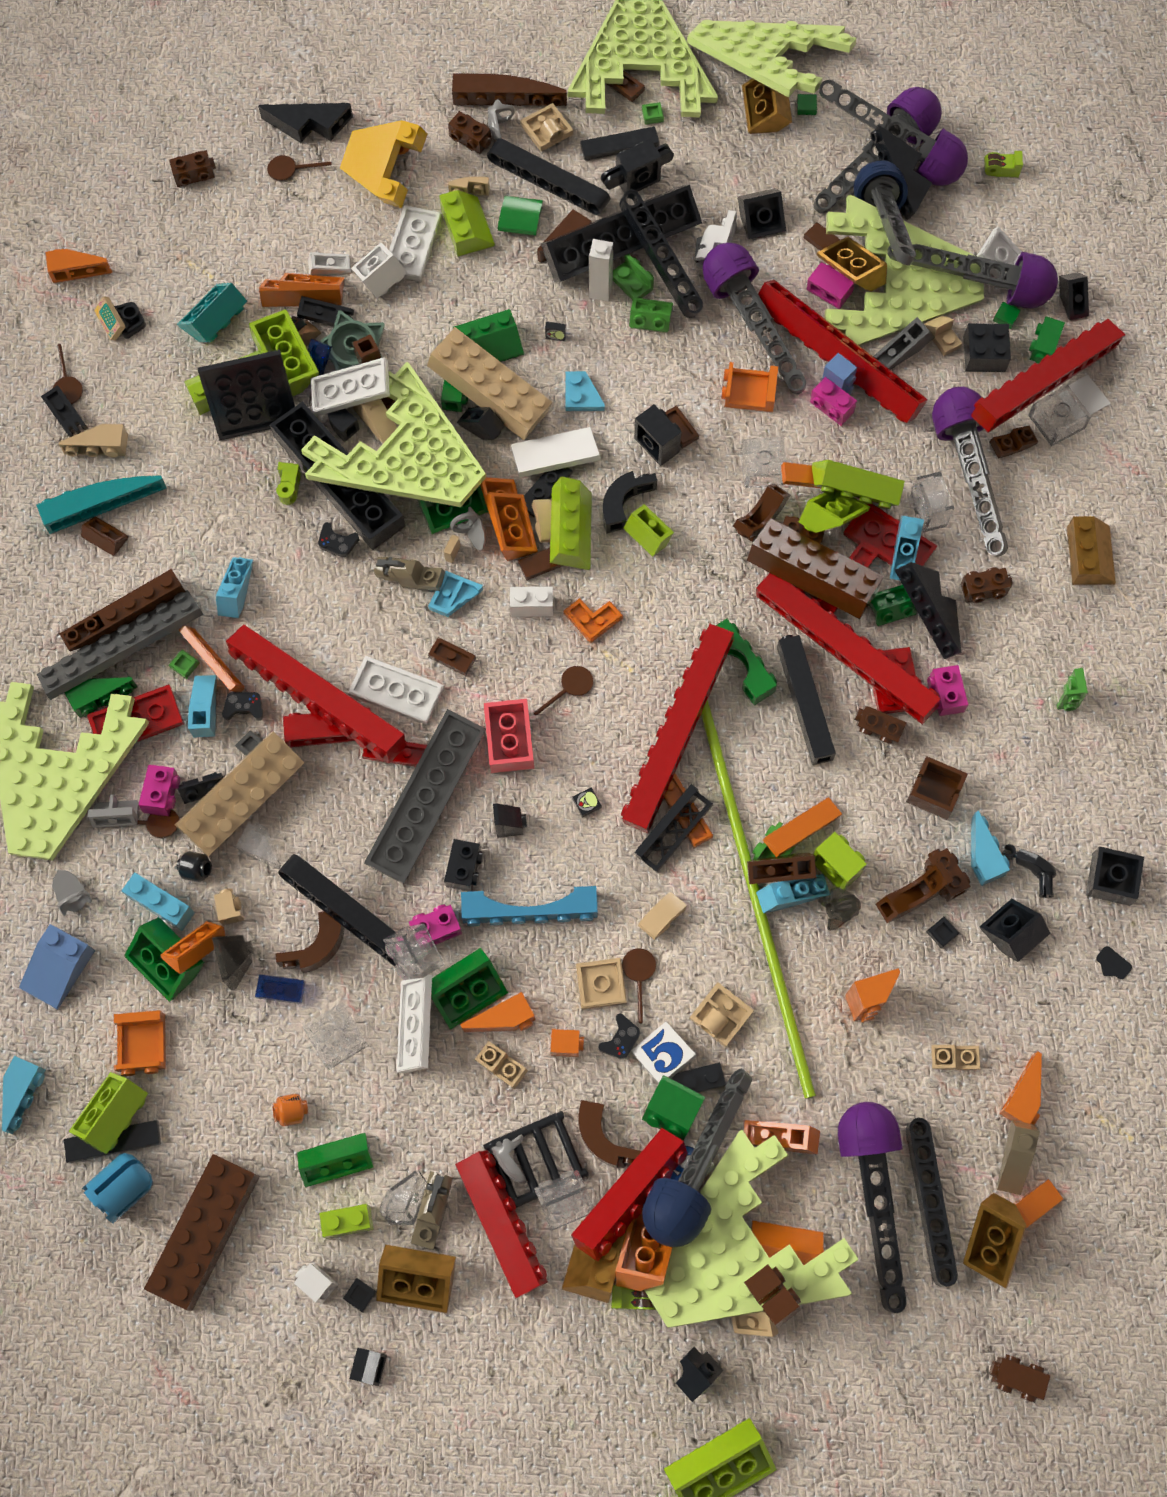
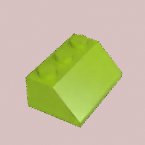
[439,190,495,257]
[799,491,870,533]
[68,1072,149,1154]

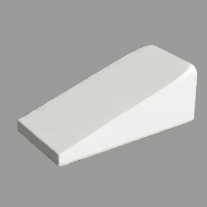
[308,252,351,276]

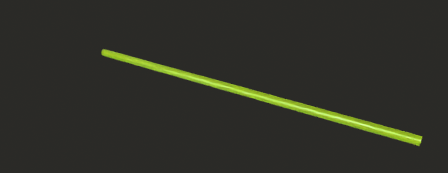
[701,700,816,1099]

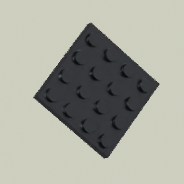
[198,350,295,441]

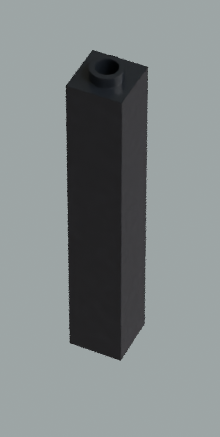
[777,635,836,765]

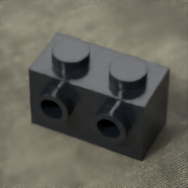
[444,839,484,892]

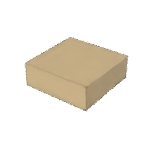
[444,535,461,563]

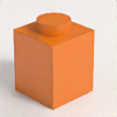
[550,1029,584,1057]

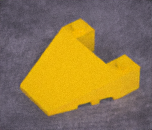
[340,120,428,208]

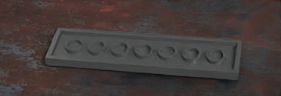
[37,590,204,700]
[364,709,486,884]

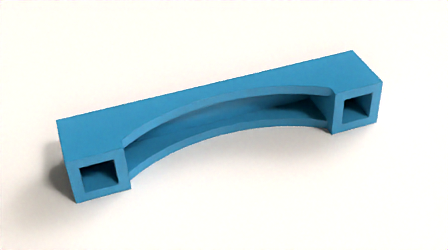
[461,886,598,927]

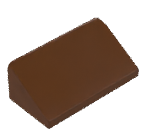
[81,516,129,556]

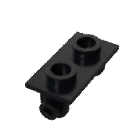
[178,772,223,804]

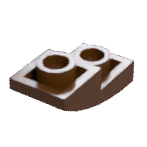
[989,425,1038,459]

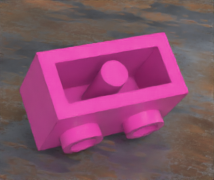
[807,262,854,309]
[810,377,857,426]
[927,665,968,716]
[138,765,180,816]
[409,904,462,951]

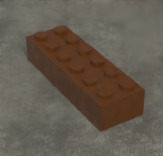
[747,518,884,619]
[144,1154,260,1311]

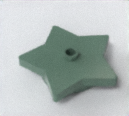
[312,310,385,371]

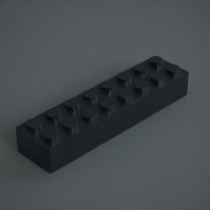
[541,184,702,282]
[270,401,406,550]

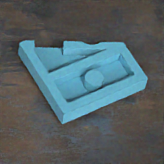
[565,371,605,411]
[428,571,483,617]

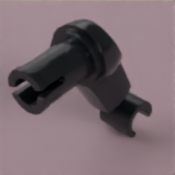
[1002,844,1057,898]

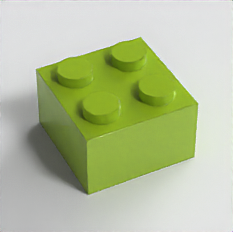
[813,832,867,893]

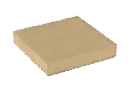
[576,958,627,1010]

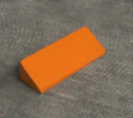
[160,921,226,974]

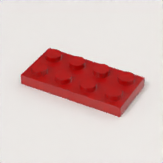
[843,503,937,566]
[87,684,184,743]

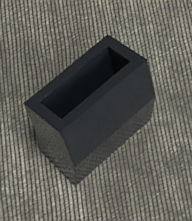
[349,1347,387,1386]

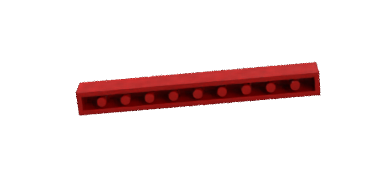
[758,279,928,423]
[971,319,1126,433]
[756,573,941,725]
[621,623,734,833]
[226,624,407,763]

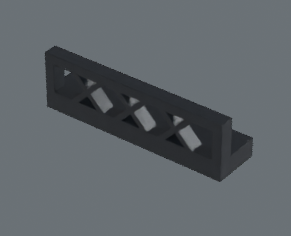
[634,784,713,873]

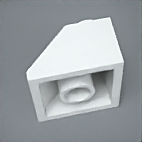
[351,243,407,298]

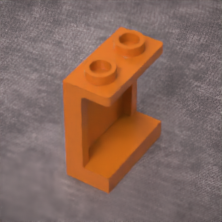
[721,362,778,412]
[114,1010,166,1076]

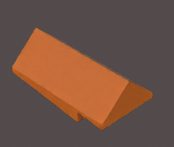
[259,273,344,307]
[480,477,538,561]

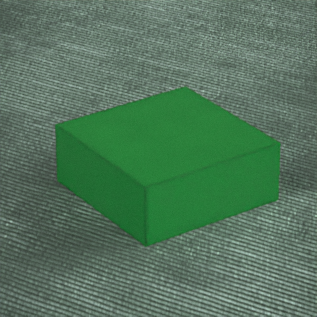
[797,94,817,115]
[993,302,1021,329]

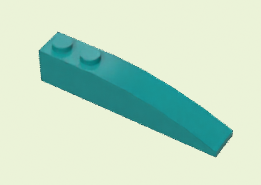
[36,475,167,534]

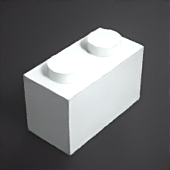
[510,587,553,617]
[294,1263,339,1304]

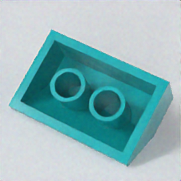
[177,283,247,343]

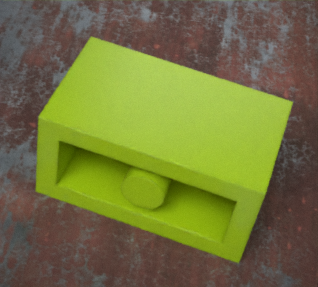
[623,504,674,557]
[319,1204,374,1239]

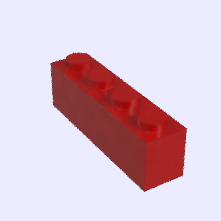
[283,706,371,748]

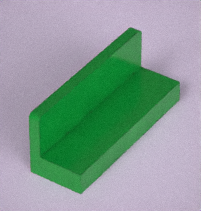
[297,1133,374,1188]

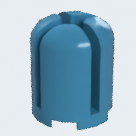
[82,1153,153,1224]

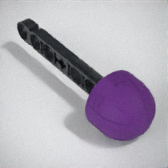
[838,1102,907,1313]

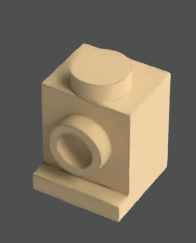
[214,889,245,926]

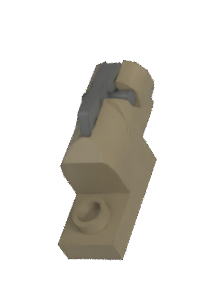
[374,557,445,591]
[410,1171,453,1250]

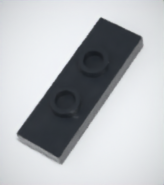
[524,467,572,517]

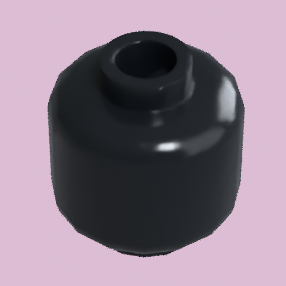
[177,851,212,882]

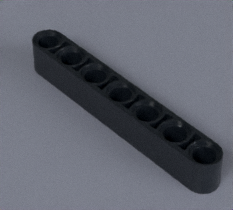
[487,138,611,215]
[619,190,703,318]
[278,854,415,969]
[906,1118,958,1287]

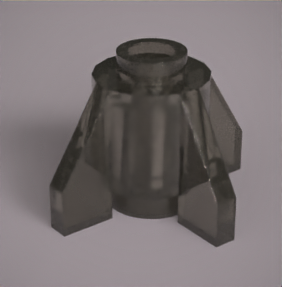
[818,887,861,931]

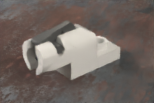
[695,210,738,269]

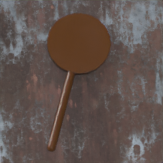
[267,155,332,181]
[53,343,83,404]
[534,666,593,716]
[138,809,180,838]
[622,948,656,1024]

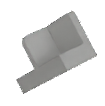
[88,794,139,828]

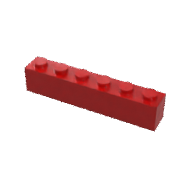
[571,1128,688,1262]
[455,1150,548,1298]

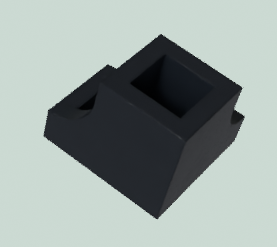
[676,1346,723,1402]

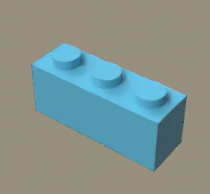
[121,872,195,931]

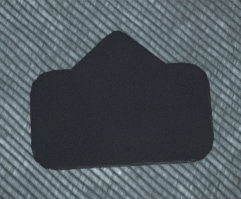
[1096,946,1132,979]

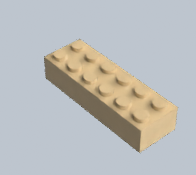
[427,327,552,440]
[175,731,304,857]

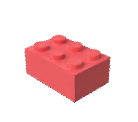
[484,699,535,773]

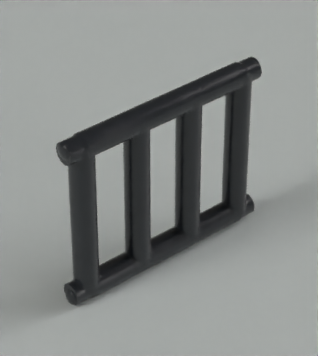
[483,1111,589,1208]

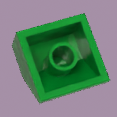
[642,1075,705,1141]

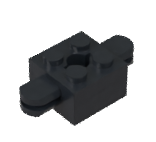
[600,139,674,193]

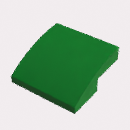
[498,196,543,236]

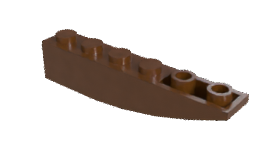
[452,73,567,106]
[59,569,186,652]

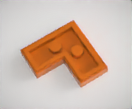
[563,598,623,643]

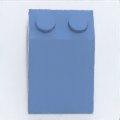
[19,924,95,1010]

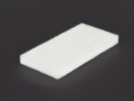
[389,205,442,282]
[311,357,390,416]
[511,427,600,478]
[348,656,444,725]
[397,974,432,1073]

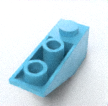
[890,515,924,580]
[216,557,253,618]
[188,675,217,738]
[971,811,1010,886]
[756,874,831,913]
[2,1056,45,1135]

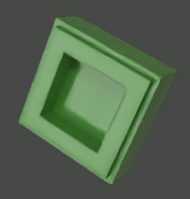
[642,102,664,125]
[168,649,200,679]

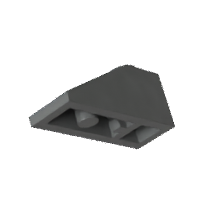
[873,317,935,370]

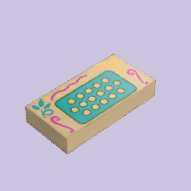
[94,296,126,341]

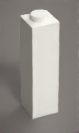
[589,239,613,301]

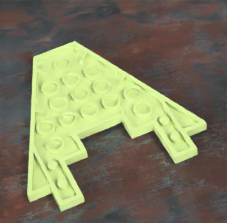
[567,0,718,118]
[687,20,857,97]
[825,195,984,346]
[301,362,486,507]
[0,682,149,861]
[645,1130,859,1328]

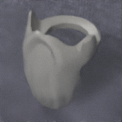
[488,100,515,140]
[450,507,487,550]
[52,870,92,916]
[492,1134,526,1184]

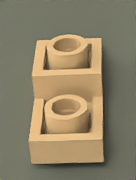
[448,177,490,196]
[532,499,552,543]
[638,892,687,940]
[475,1041,528,1089]
[931,1045,981,1070]

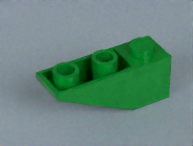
[65,677,138,718]

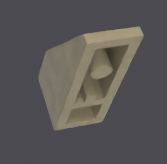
[996,1120,1040,1195]

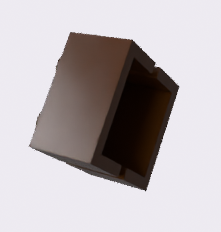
[906,756,968,820]
[744,1264,801,1329]

